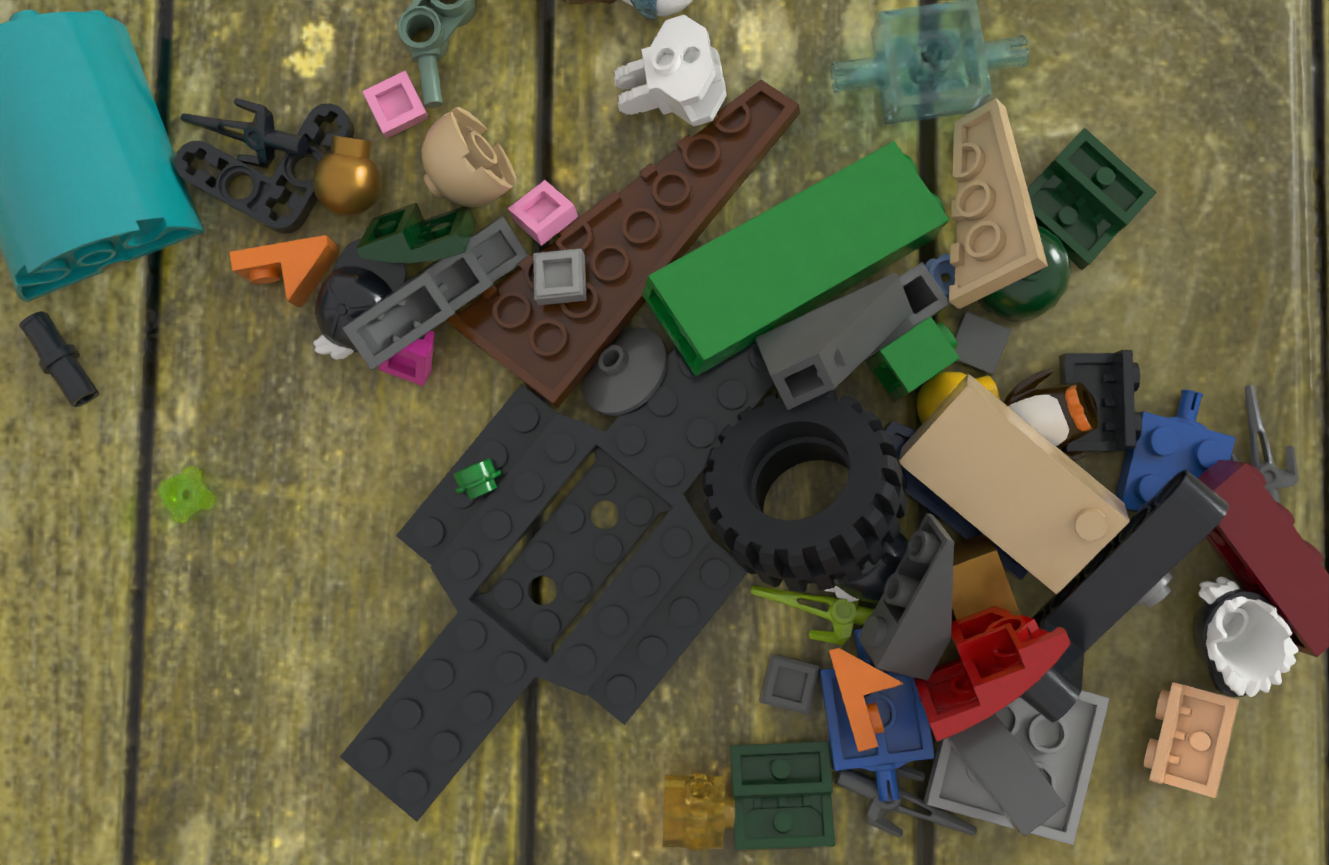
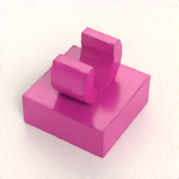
[379,330,434,386]

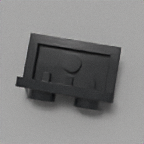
[1059,350,1142,452]

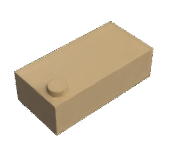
[899,374,1130,595]

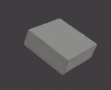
[533,248,586,305]

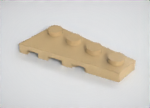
[949,98,1048,309]

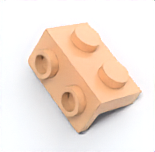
[1144,682,1239,798]

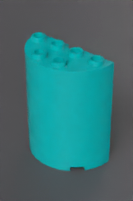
[0,10,205,302]

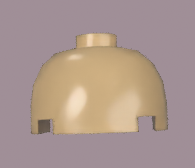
[421,107,516,208]

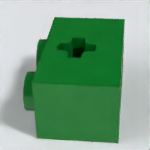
[866,316,960,403]

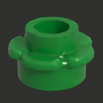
[453,458,501,499]

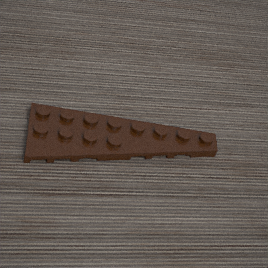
[447,80,800,409]

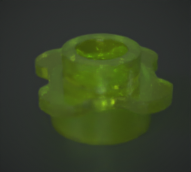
[157,466,216,523]

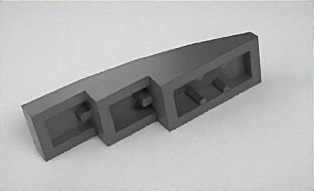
[342,216,529,370]

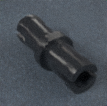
[19,311,99,407]

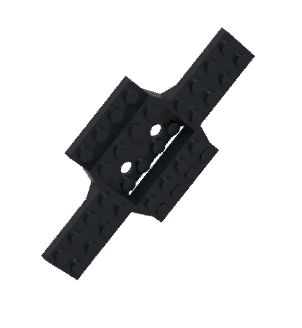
[340,342,774,822]

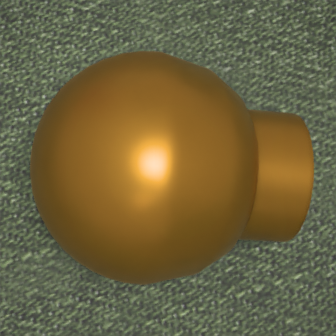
[313,135,381,216]

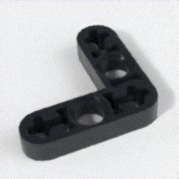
[175,103,354,234]

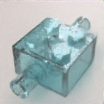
[830,0,1029,125]

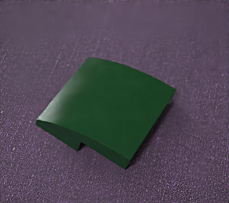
[1027,127,1157,270]
[356,203,476,263]
[730,741,835,851]

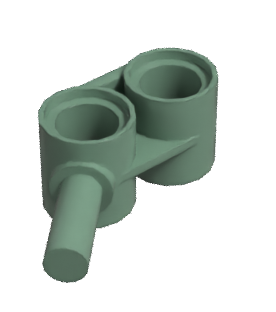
[398,0,477,108]

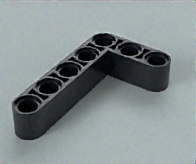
[1019,469,1229,722]

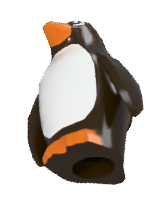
[1003,368,1098,461]

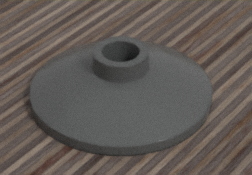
[582,327,669,416]

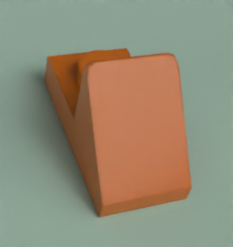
[229,235,339,308]
[829,648,903,752]

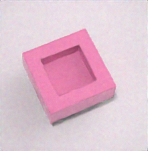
[362,70,429,139]
[508,180,578,246]

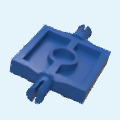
[1115,389,1236,513]
[819,629,935,801]

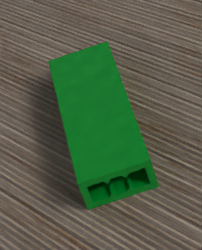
[642,141,950,377]

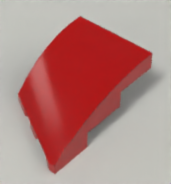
[913,606,1071,742]

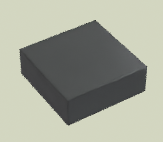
[954,312,1011,376]
[759,653,819,714]

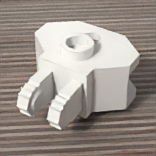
[614,14,727,127]

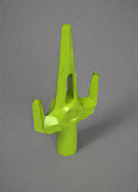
[750,585,875,646]

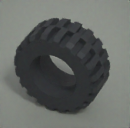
[703,390,907,592]

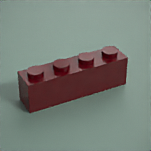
[1198,459,1329,657]

